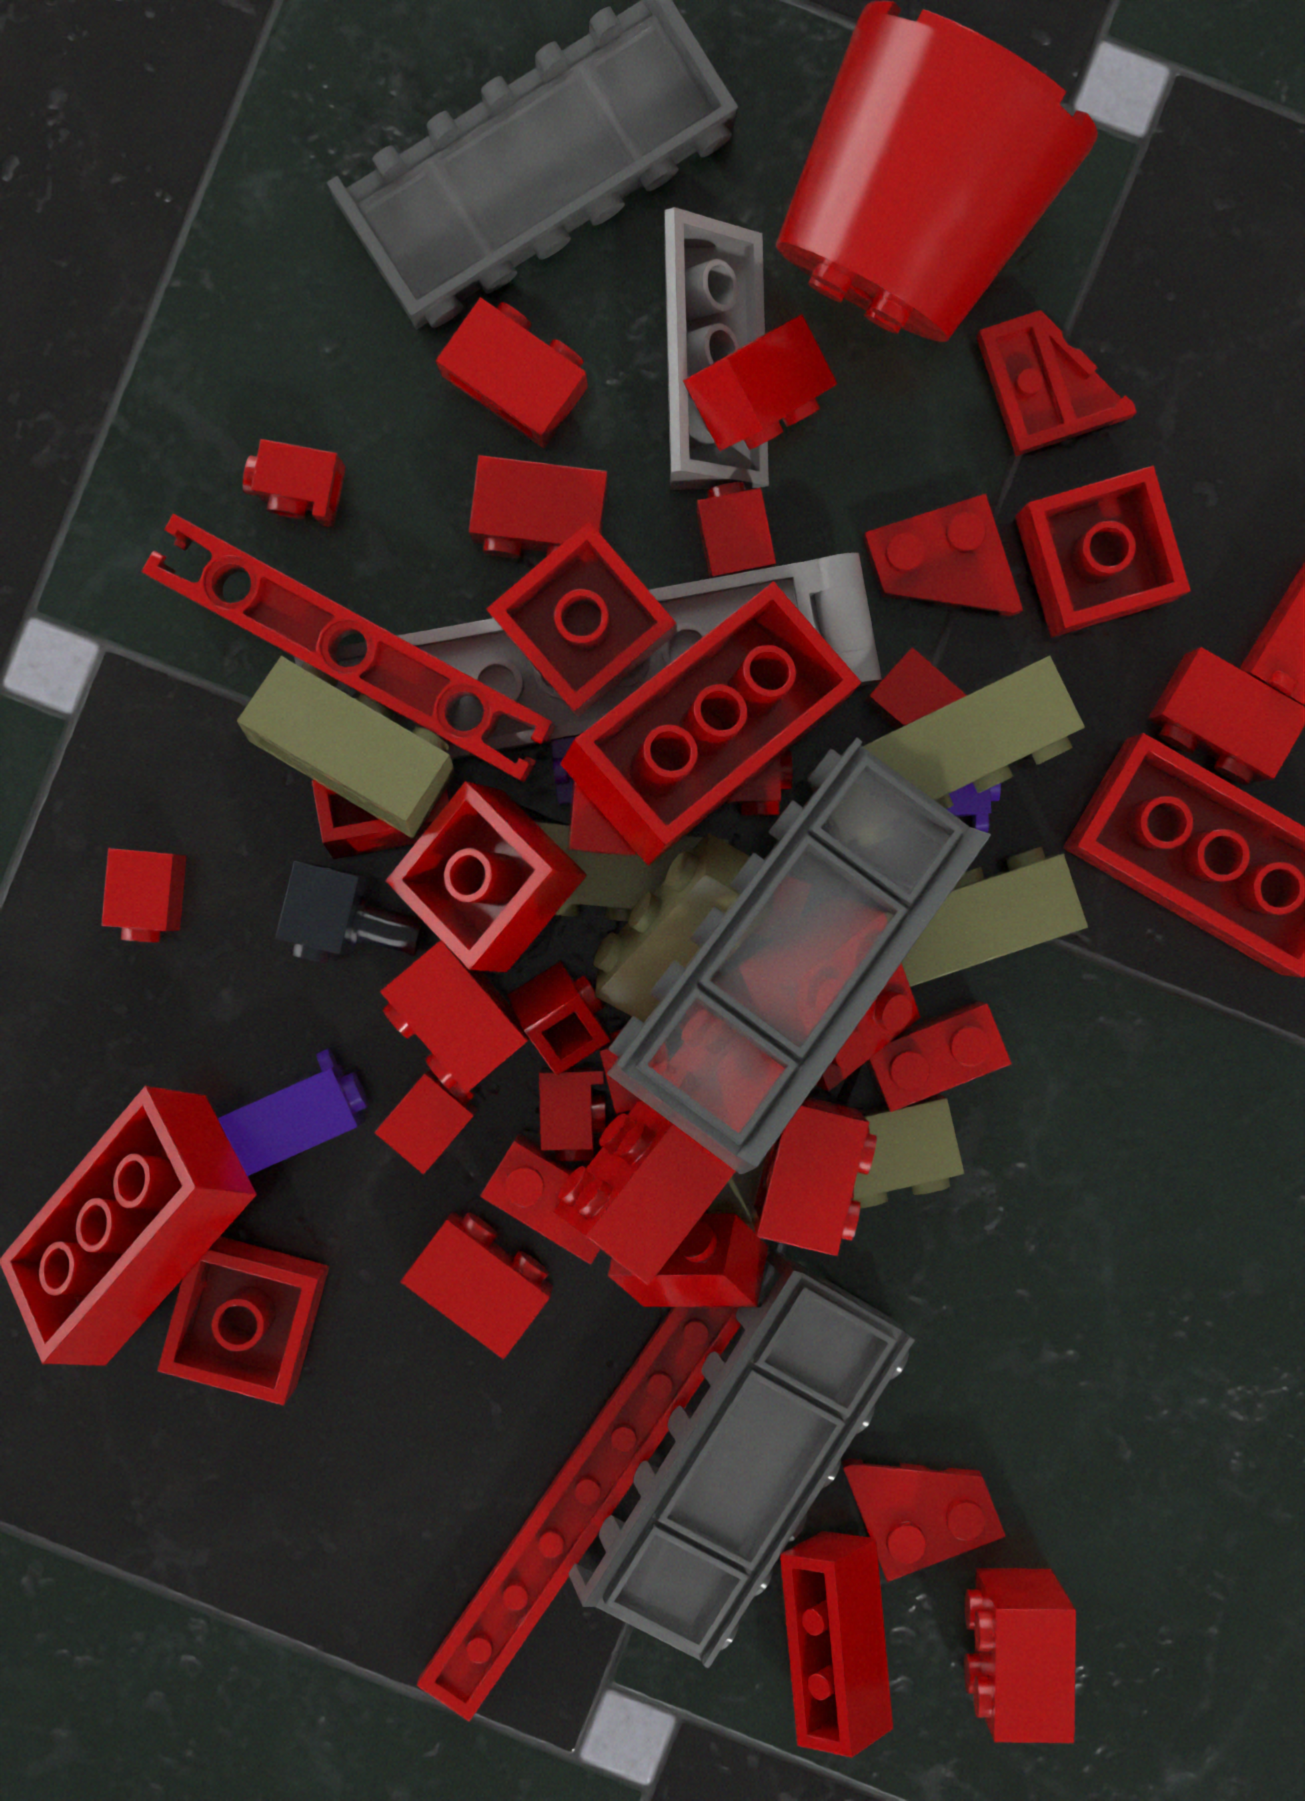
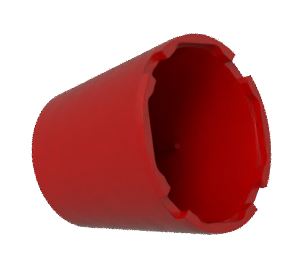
[776,1,1098,342]

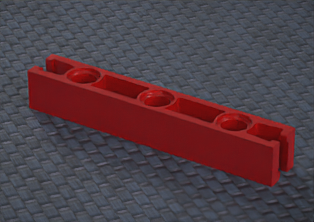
[141,513,556,783]

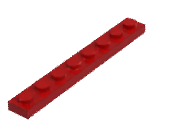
[417,1307,741,1722]

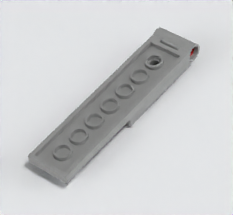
[294,553,882,760]

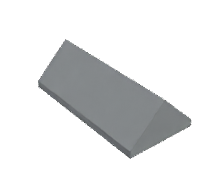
[664,207,769,490]

